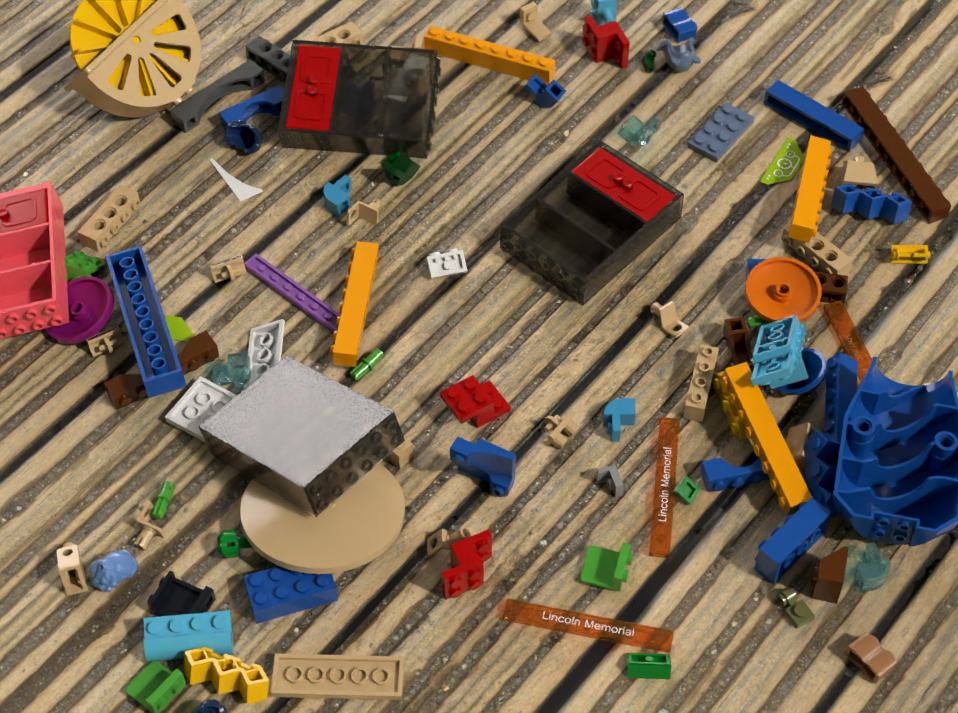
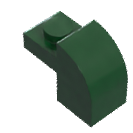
[381,153,421,186]

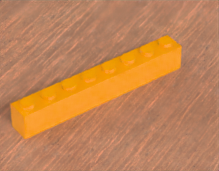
[424,26,556,85]
[788,136,833,243]
[330,241,379,367]
[721,362,812,515]

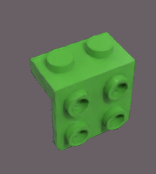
[64,251,106,283]
[580,542,634,592]
[126,661,186,713]

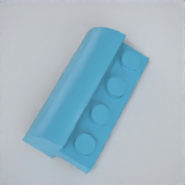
[143,610,234,663]

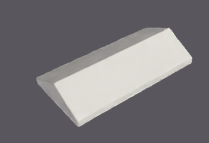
[244,319,285,393]

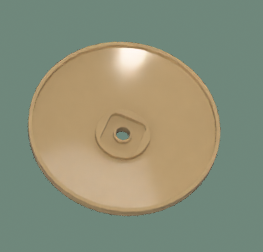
[240,448,405,574]

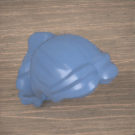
[89,550,138,592]

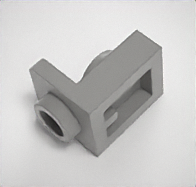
[596,465,624,497]

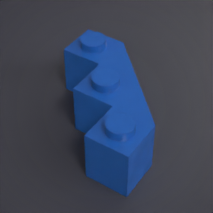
[831,184,912,224]
[804,430,840,517]

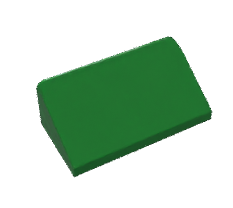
[627,653,671,679]

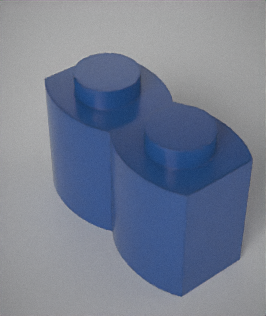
[662,7,698,43]

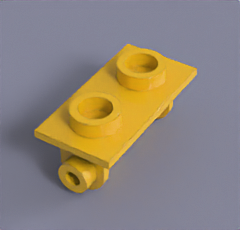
[890,245,931,264]

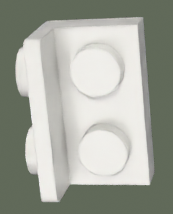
[426,248,467,279]

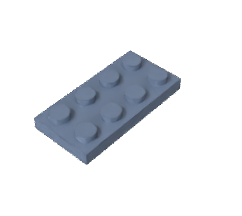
[688,102,755,162]

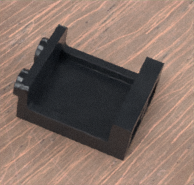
[148,571,216,617]

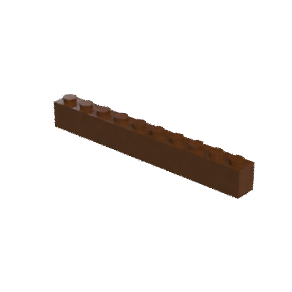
[842,86,951,224]

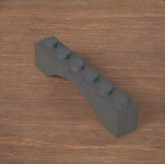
[170,59,265,133]

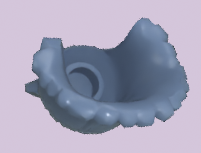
[657,37,701,72]

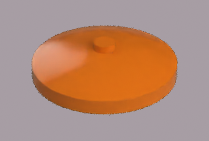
[745,257,822,323]

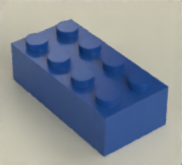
[754,498,832,585]
[244,566,338,624]

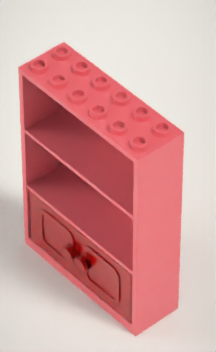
[0,181,69,339]

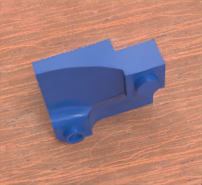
[450,436,516,497]

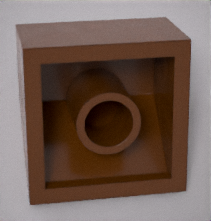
[809,546,849,604]

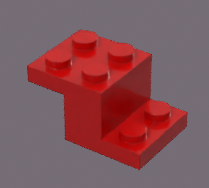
[582,15,630,69]
[440,375,511,428]
[441,529,492,600]

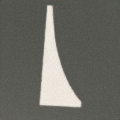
[209,158,263,202]

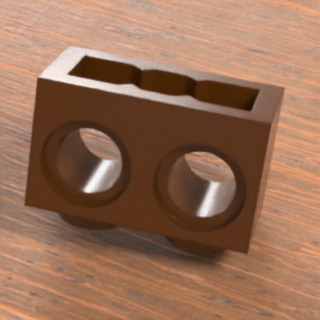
[815,272,848,305]

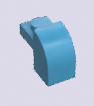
[323,175,352,217]
[603,398,636,442]

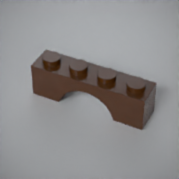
[723,316,763,391]

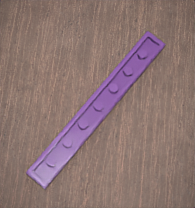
[244,253,341,334]

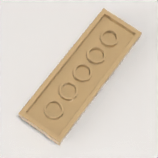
[271,654,404,700]

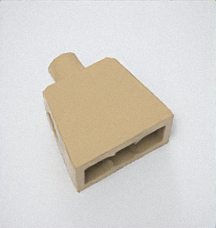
[843,156,878,191]
[56,542,88,596]

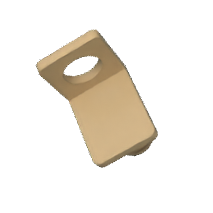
[346,198,382,225]
[650,301,689,338]
[134,501,166,550]
[427,526,471,557]

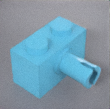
[590,0,617,26]

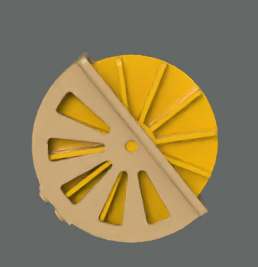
[64,0,201,117]

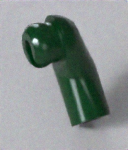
[641,50,656,73]

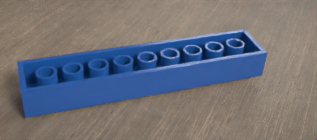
[106,245,187,398]

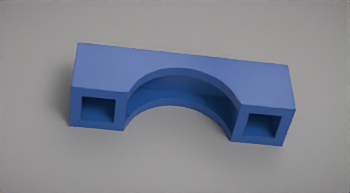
[219,85,290,129]
[700,456,770,492]

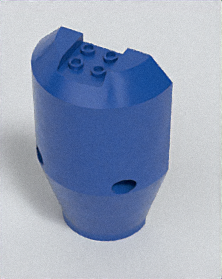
[833,357,958,547]

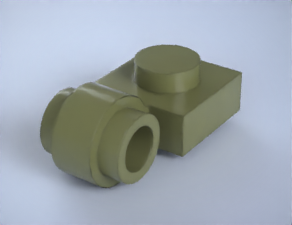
[776,587,815,629]

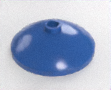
[775,348,827,395]

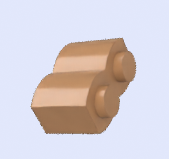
[845,632,897,684]

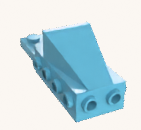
[751,315,808,389]

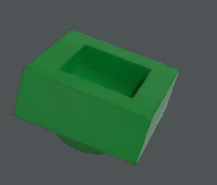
[672,476,700,505]

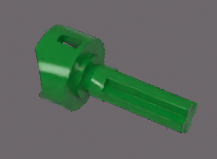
[217,530,253,559]

